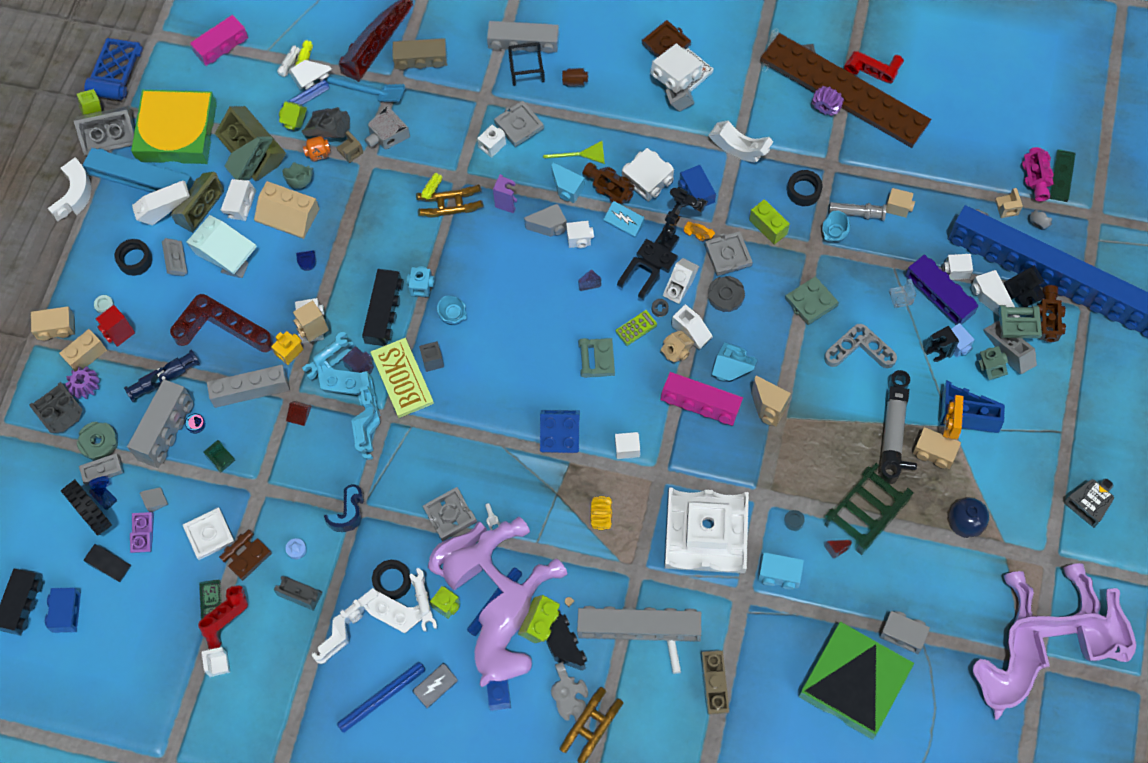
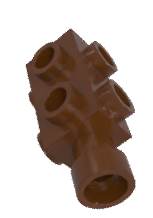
[582,162,635,203]
[1037,285,1066,342]

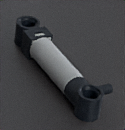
[879,370,917,485]

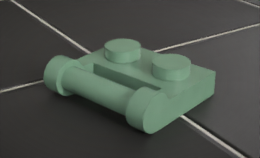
[998,305,1042,338]
[578,338,615,378]

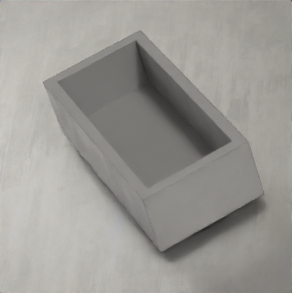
[127,379,193,468]

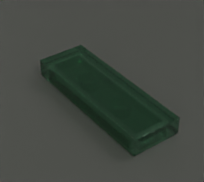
[1049,149,1076,202]

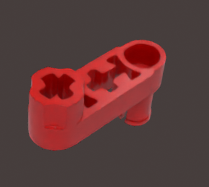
[844,51,904,83]
[198,585,248,650]

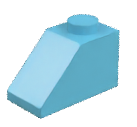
[551,162,585,203]

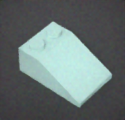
[186,215,257,274]

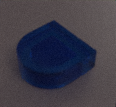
[296,250,316,271]

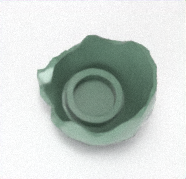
[282,162,313,189]

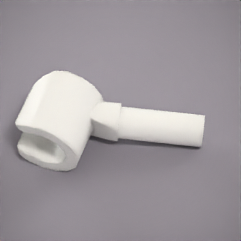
[485,503,500,530]

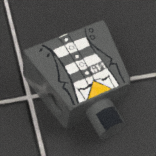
[1064,478,1115,528]

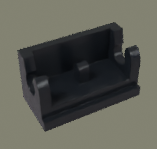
[924,326,959,362]

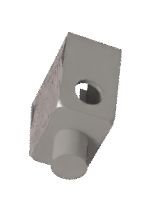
[364,106,410,149]

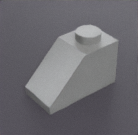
[524,203,567,237]

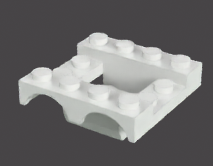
[665,487,749,573]

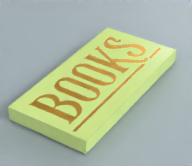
[371,338,434,418]

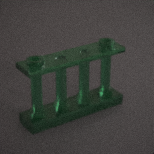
[825,463,914,555]

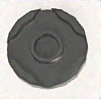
[708,276,745,312]

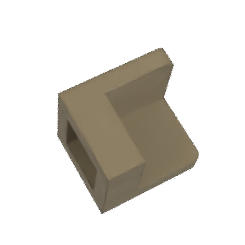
[337,131,363,163]

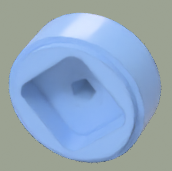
[285,538,307,560]

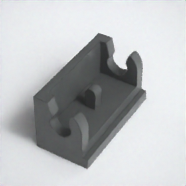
[274,575,322,611]

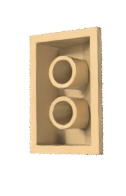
[254,181,319,239]

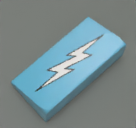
[604,201,645,237]

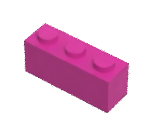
[190,15,248,66]

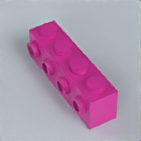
[660,372,743,426]

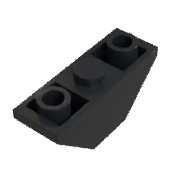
[546,610,587,671]

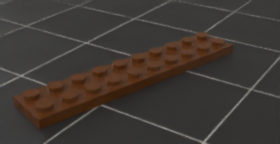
[760,33,931,148]

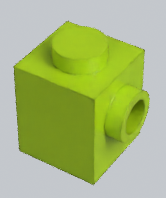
[279,101,307,130]
[430,586,460,619]

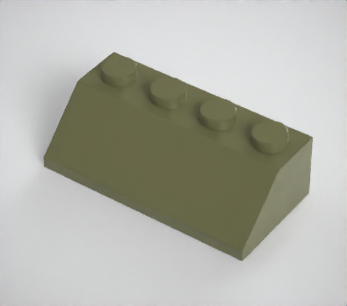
[215,106,286,181]

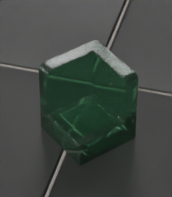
[203,440,235,473]

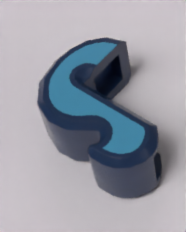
[324,484,364,532]

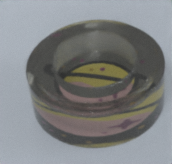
[784,510,805,531]

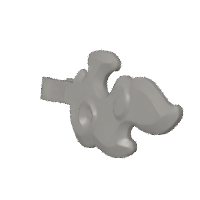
[551,662,591,732]

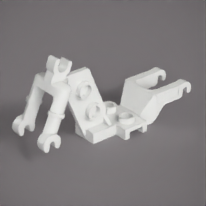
[312,568,437,664]

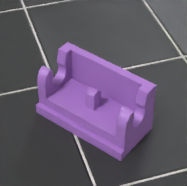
[493,174,517,214]

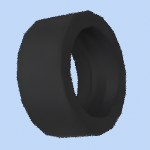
[787,170,823,206]
[114,239,153,276]
[372,559,411,600]

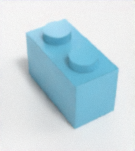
[758,552,804,590]

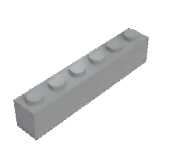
[577,606,701,642]

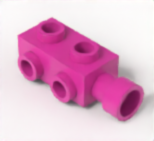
[1022,147,1054,201]

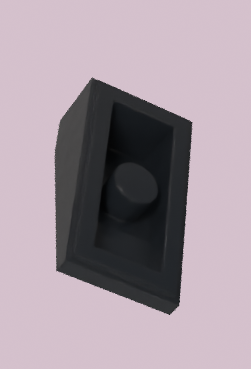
[84,544,131,582]

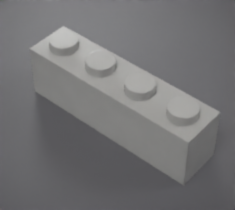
[487,21,559,53]
[207,365,290,408]

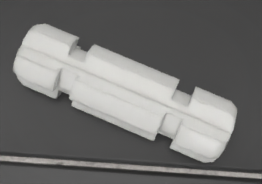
[277,46,300,77]

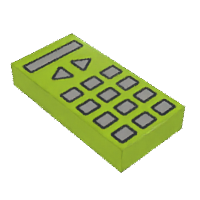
[616,310,657,346]

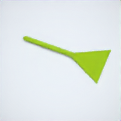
[543,141,605,164]

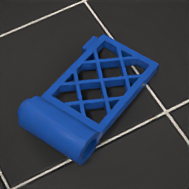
[84,38,143,100]

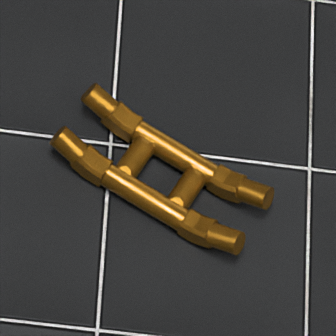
[416,184,484,217]
[559,687,624,763]

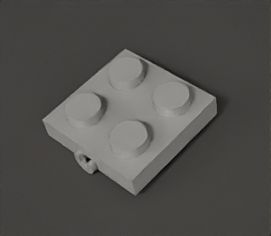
[494,101,544,147]
[705,231,753,276]

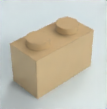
[293,300,329,342]
[31,306,75,340]
[59,329,107,372]
[913,427,961,469]

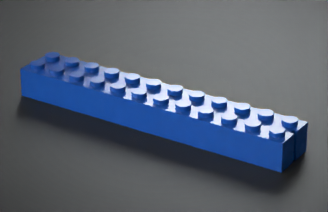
[948,205,1148,338]

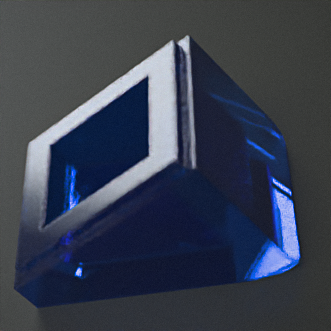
[89,488,117,510]

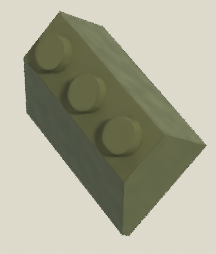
[171,172,224,233]

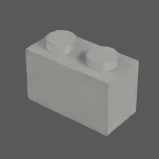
[879,611,930,654]

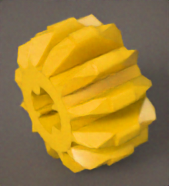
[591,496,612,530]

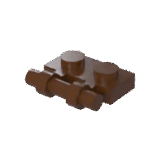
[219,529,272,581]

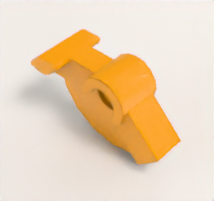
[683,221,715,241]

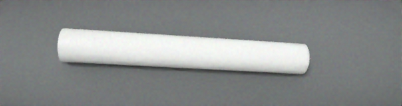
[667,640,681,674]

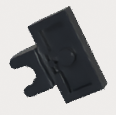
[1003,265,1045,307]

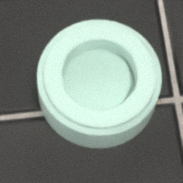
[94,295,114,314]

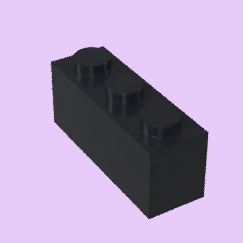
[0,568,43,636]

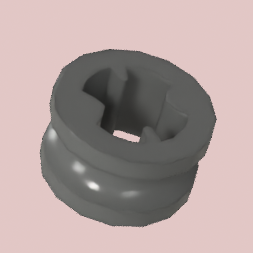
[652,299,669,317]

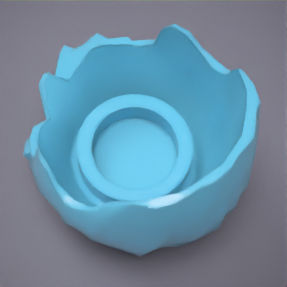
[822,210,850,242]
[437,295,467,324]

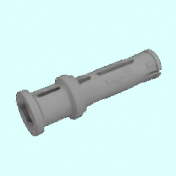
[829,202,886,221]

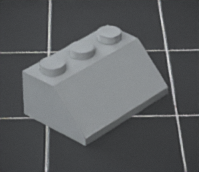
[74,106,135,155]

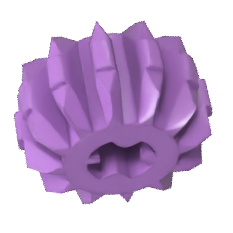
[812,86,844,116]
[65,366,100,399]

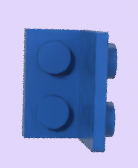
[540,410,580,453]

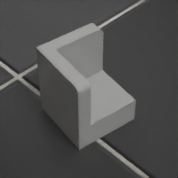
[666,87,694,112]

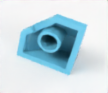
[712,342,758,381]

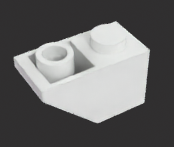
[289,60,331,90]
[663,258,699,304]
[672,304,713,350]

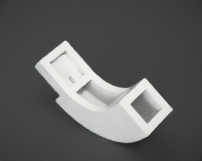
[708,121,773,162]
[48,158,91,222]

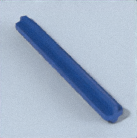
[337,662,425,733]

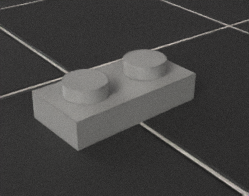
[162,238,187,276]
[79,453,123,486]

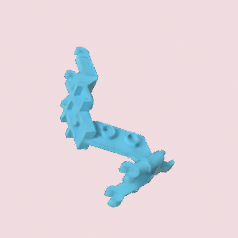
[302,332,381,460]

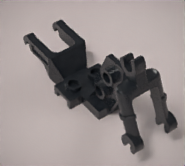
[617,186,708,300]

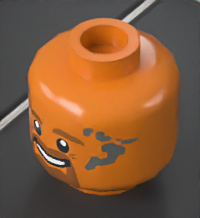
[303,136,331,161]

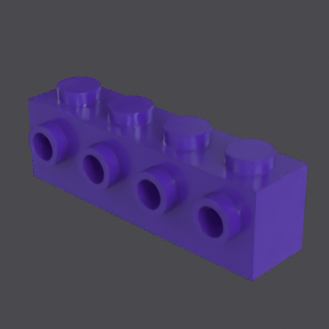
[905,254,979,325]

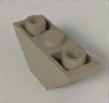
[702,650,730,715]

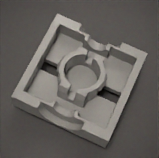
[423,487,477,541]

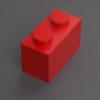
[95,305,135,347]

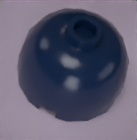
[948,497,989,538]

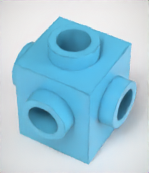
[407,266,435,297]

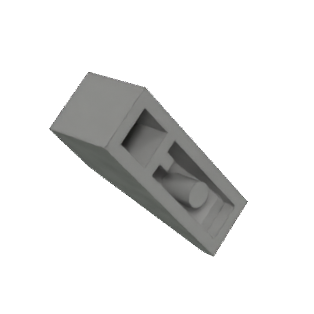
[984,321,1037,374]

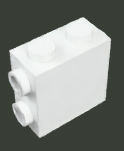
[650,44,703,94]
[622,148,674,202]

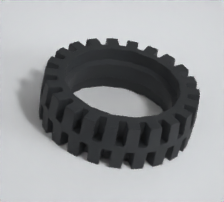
[60,480,112,536]

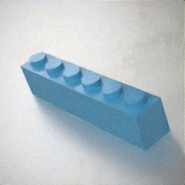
[82,148,194,193]

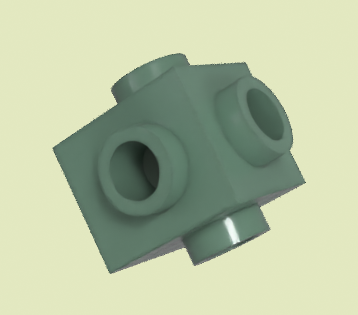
[978,346,1008,380]

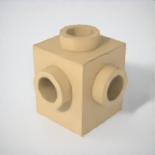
[661,330,695,362]

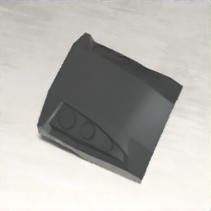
[302,107,350,138]
[29,382,83,433]

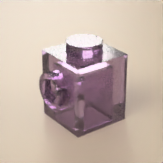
[342,346,374,375]

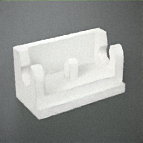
[221,179,257,221]

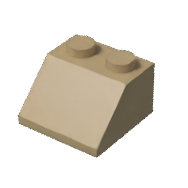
[751,376,791,427]

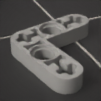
[824,324,897,369]

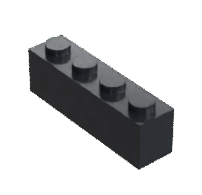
[362,269,404,346]

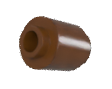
[562,68,588,86]

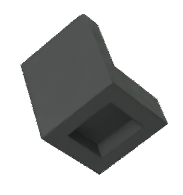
[419,341,444,372]

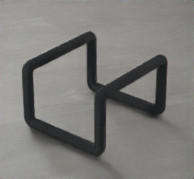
[508,42,545,86]

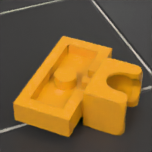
[943,395,964,440]

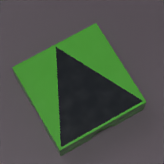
[799,621,914,740]

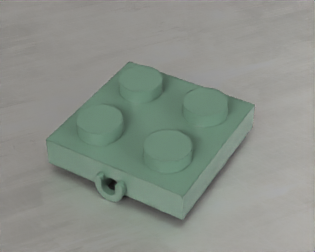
[785,276,839,325]

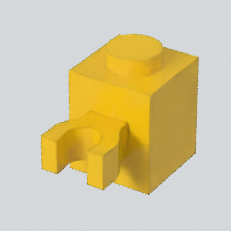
[271,331,304,365]

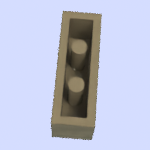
[393,38,447,70]

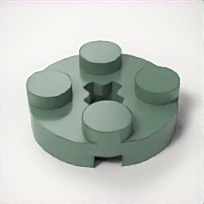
[77,422,118,461]

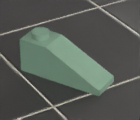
[224,136,273,180]

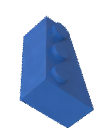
[940,380,1005,433]

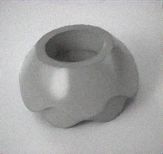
[1030,210,1052,229]

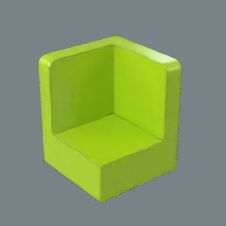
[76,89,101,115]

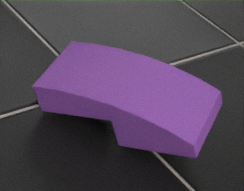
[130,512,154,553]

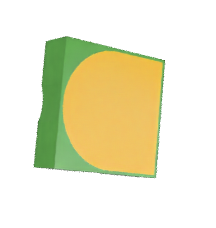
[131,90,217,164]

